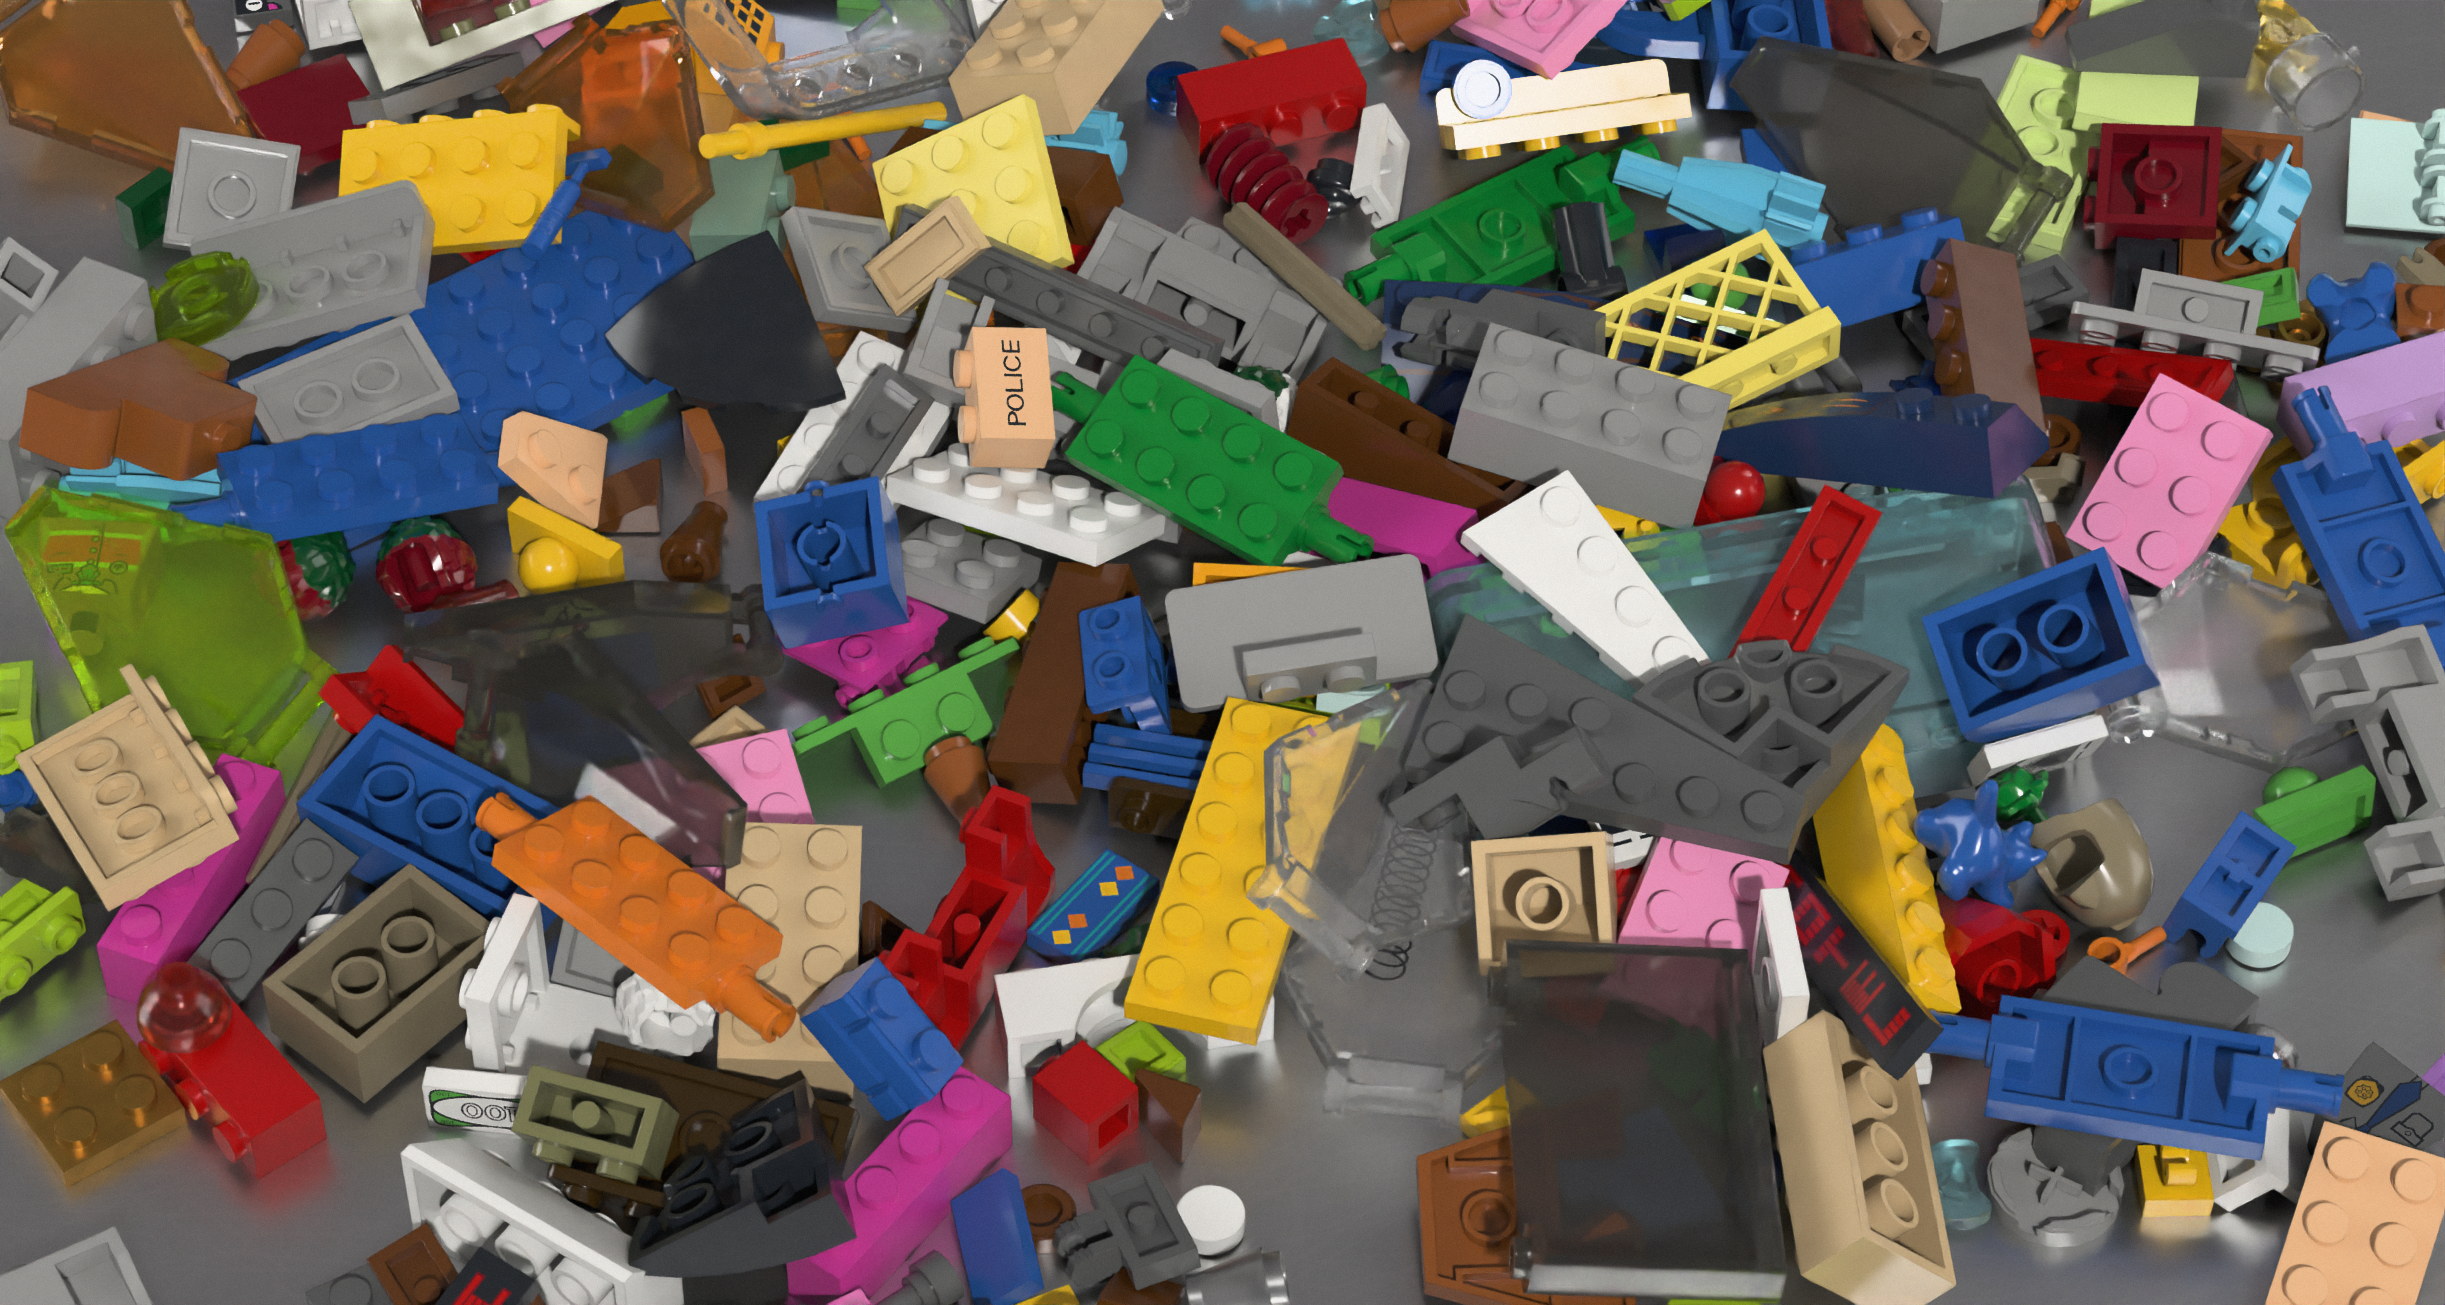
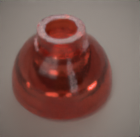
[136,961,232,1053]

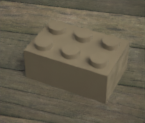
[262,863,490,1103]

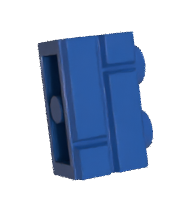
[800,957,964,1122]

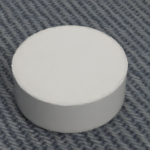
[1177,1185,1245,1256]

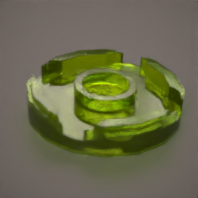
[149,251,260,346]

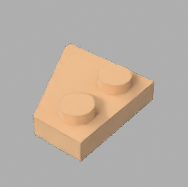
[497,411,608,530]

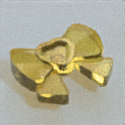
[2254,0,2321,76]

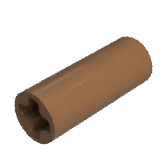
[1849,0,1931,62]

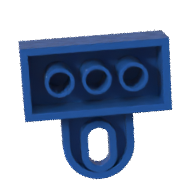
[1595,0,1835,115]

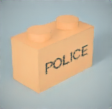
[953,327,1056,468]

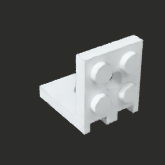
[1748,887,1932,1085]
[459,893,635,1078]

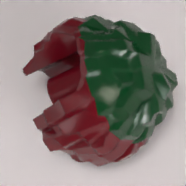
[375,516,478,616]
[254,531,356,621]

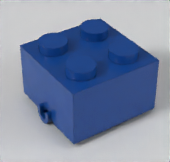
[754,476,909,649]

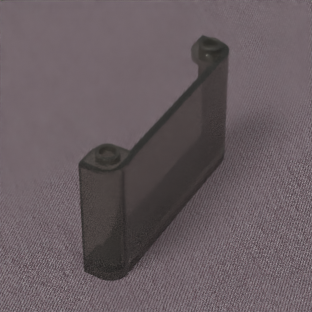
[1486,939,1788,1303]

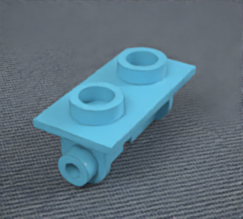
[2224,144,2312,263]

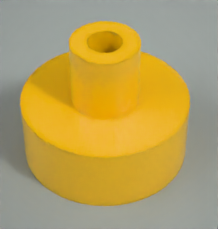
[983,588,1041,646]

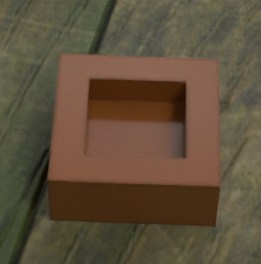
[681,407,728,496]

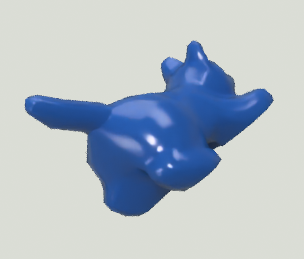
[2306,261,2402,365]
[1913,779,2047,909]

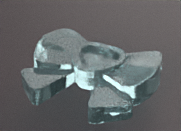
[1312,0,1390,67]
[1931,1139,1992,1230]

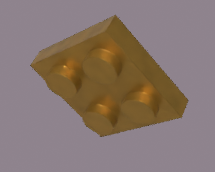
[0,1019,187,1188]

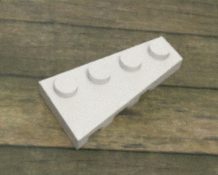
[1460,470,1712,691]

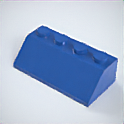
[296,714,561,932]

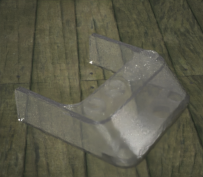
[662,0,976,120]

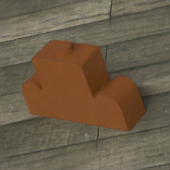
[18,337,257,481]

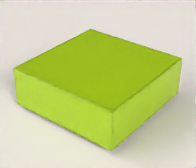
[1093,1020,1186,1084]

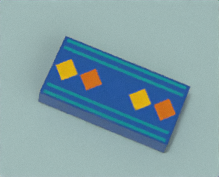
[1026,848,1160,965]

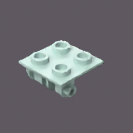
[2345,108,2445,234]

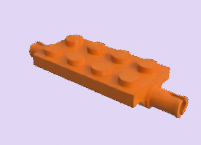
[476,792,796,1043]

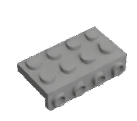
[190,180,435,362]

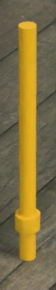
[699,101,947,160]

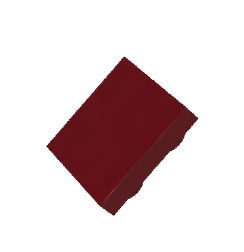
[235,53,370,174]

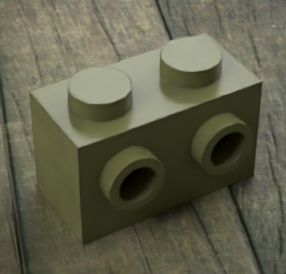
[511,1064,680,1185]

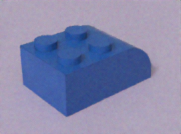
[1921,546,2161,743]

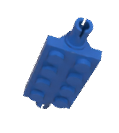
[2271,385,2445,672]
[167,413,518,546]
[1924,994,2344,1161]

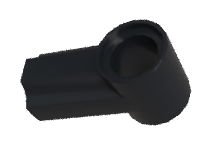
[1550,201,1628,301]

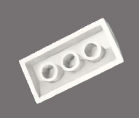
[400,1138,685,1305]

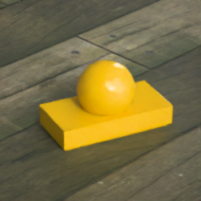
[507,496,626,602]

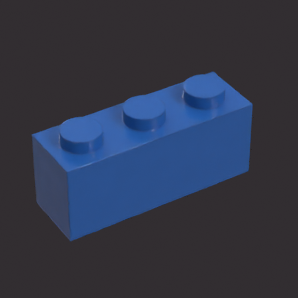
[1777,207,1965,328]

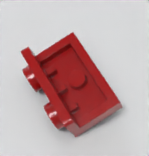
[318,645,478,756]

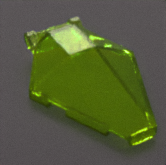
[4,484,340,769]

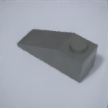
[2065,0,2261,78]

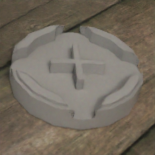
[1985,1126,2124,1247]

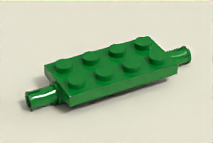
[1344,135,1660,307]
[1051,354,1375,567]

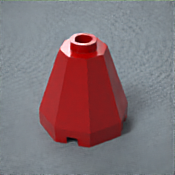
[1935,889,2057,1020]

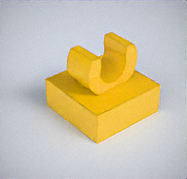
[2134,1145,2214,1217]

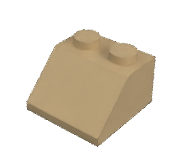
[1471,831,1618,976]

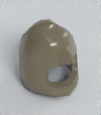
[2030,798,2155,931]

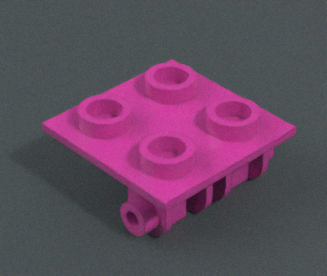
[769,595,948,711]

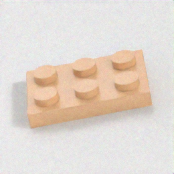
[2265,1120,2445,1305]

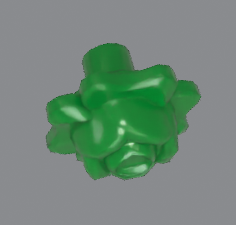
[1993,766,2049,826]

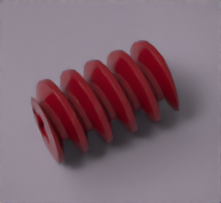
[1205,122,1329,247]

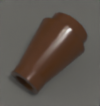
[660,501,728,589]

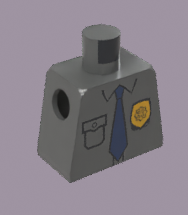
[2305,1041,2445,1178]

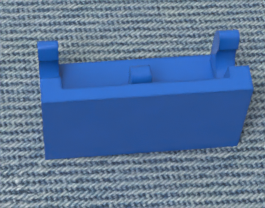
[2162,810,2297,958]

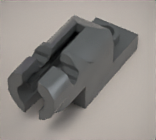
[1400,288,1606,373]
[1388,725,1613,840]

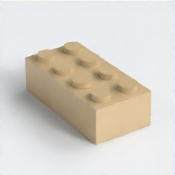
[948,0,1165,136]
[717,821,862,1100]
[1763,1010,1957,1305]

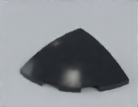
[605,230,846,414]
[628,1078,857,1278]

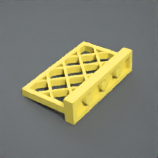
[1593,229,1841,411]

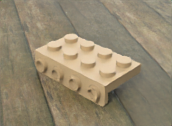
[14,663,239,912]

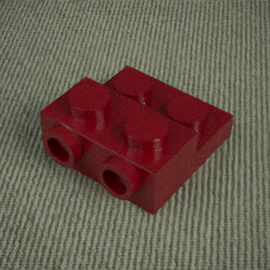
[2083,123,2222,249]

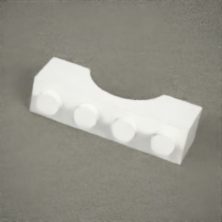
[994,954,1274,1079]

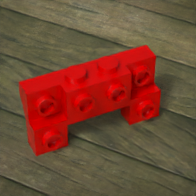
[878,784,1056,1053]

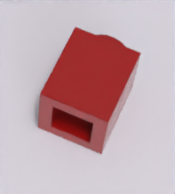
[1032,1040,1139,1166]

